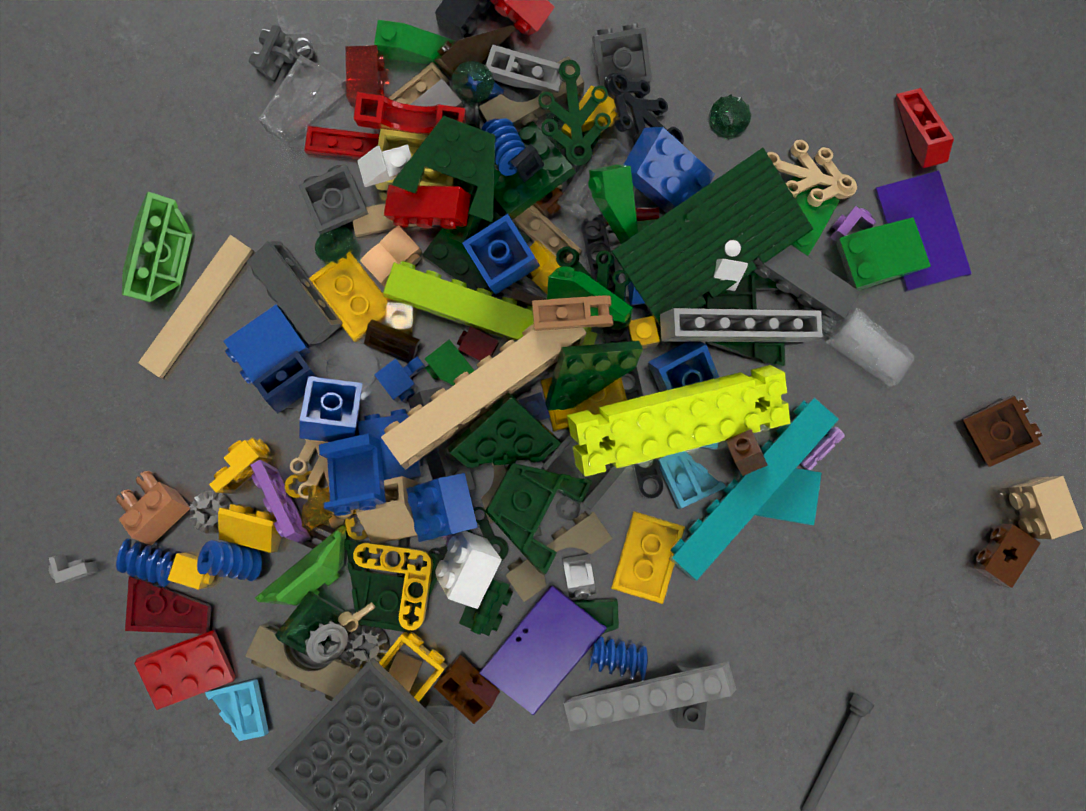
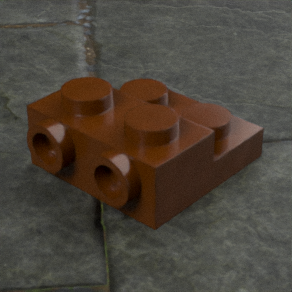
[963,395,1043,467]

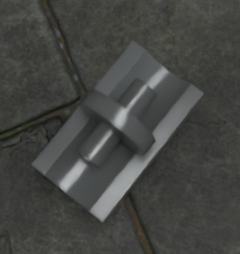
[248,24,294,80]

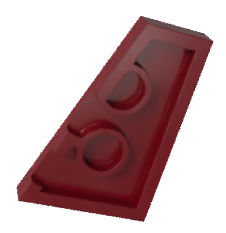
[125,576,211,634]

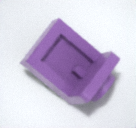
[830,206,876,242]

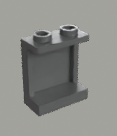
[541,429,625,510]

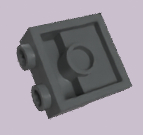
[592,23,652,87]
[298,164,369,235]

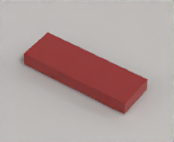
[304,126,380,160]

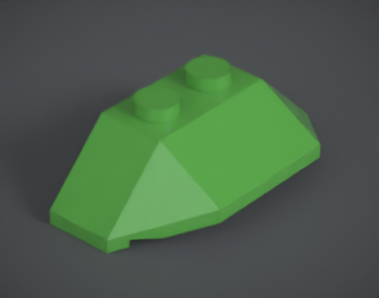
[122,192,192,302]
[255,525,347,606]

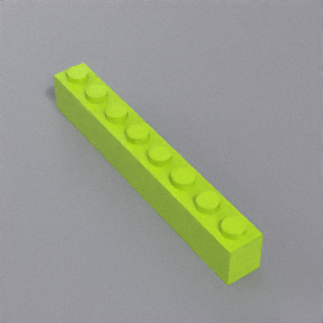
[383,261,597,346]

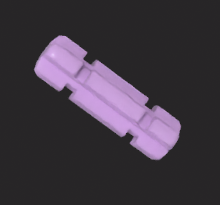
[800,427,845,470]

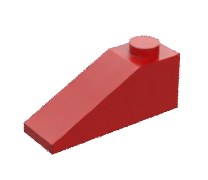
[896,88,954,168]

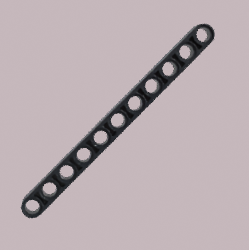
[580,216,663,499]

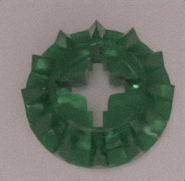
[452,61,494,103]
[710,94,752,136]
[315,226,356,264]

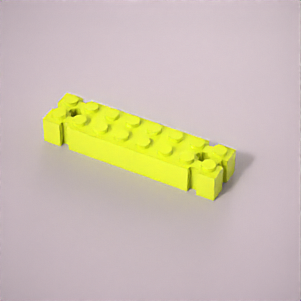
[567,365,790,477]

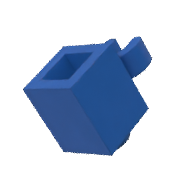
[374,356,425,402]

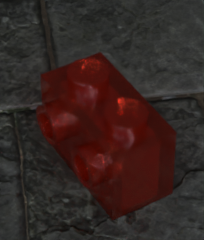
[345,45,386,107]

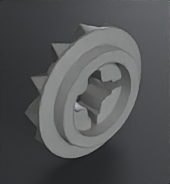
[189,491,231,533]
[305,621,348,663]
[345,625,389,668]

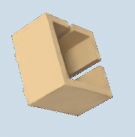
[1008,476,1083,539]

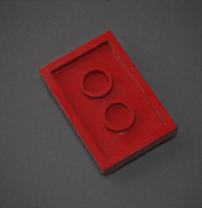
[134,630,236,710]

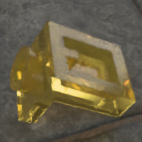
[302,485,332,531]

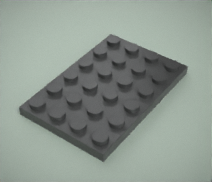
[267,658,454,811]

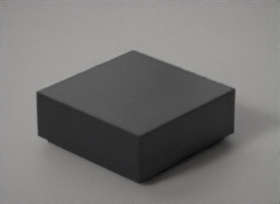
[510,144,544,183]

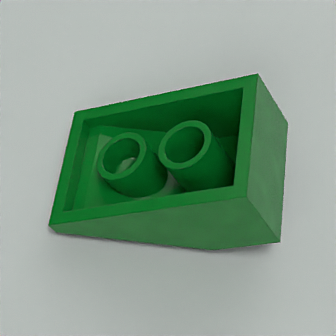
[789,176,840,256]
[836,217,931,291]

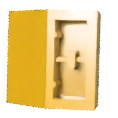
[218,504,282,553]

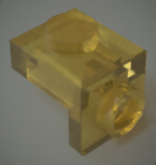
[386,298,413,334]

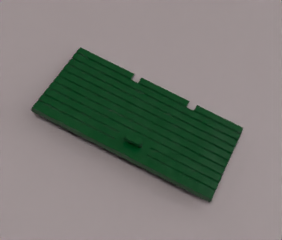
[611,147,813,327]

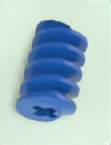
[481,118,526,176]
[116,538,174,587]
[197,540,262,581]
[589,636,648,681]

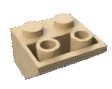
[356,476,418,544]

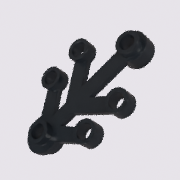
[604,73,684,145]

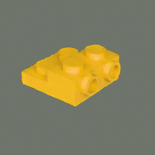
[209,437,272,494]

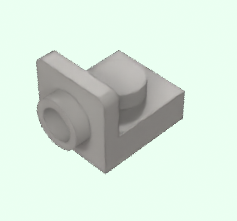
[563,554,596,599]
[49,555,99,583]

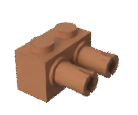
[116,471,190,546]

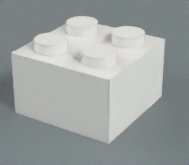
[436,531,502,609]

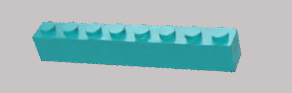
[669,398,839,581]

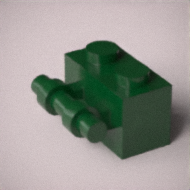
[459,576,513,636]

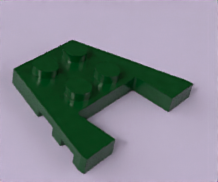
[392,116,496,222]
[704,273,785,368]
[485,463,593,575]
[344,539,446,633]

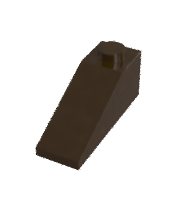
[434,25,515,84]

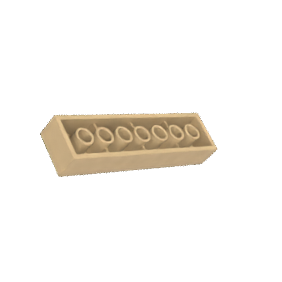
[381,324,587,470]

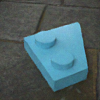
[658,451,726,509]
[205,679,269,741]

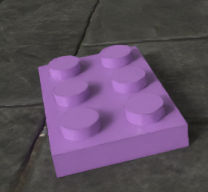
[251,460,311,544]

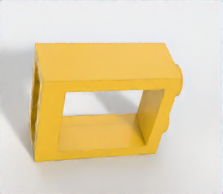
[379,632,447,702]

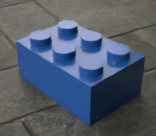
[623,127,715,213]

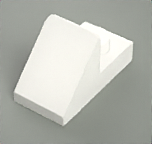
[357,145,412,187]
[714,240,748,291]

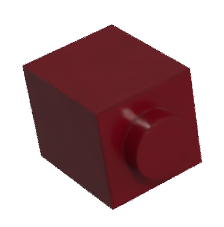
[457,326,499,363]

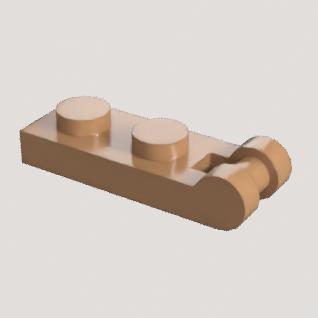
[532,296,613,331]

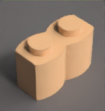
[360,226,422,287]

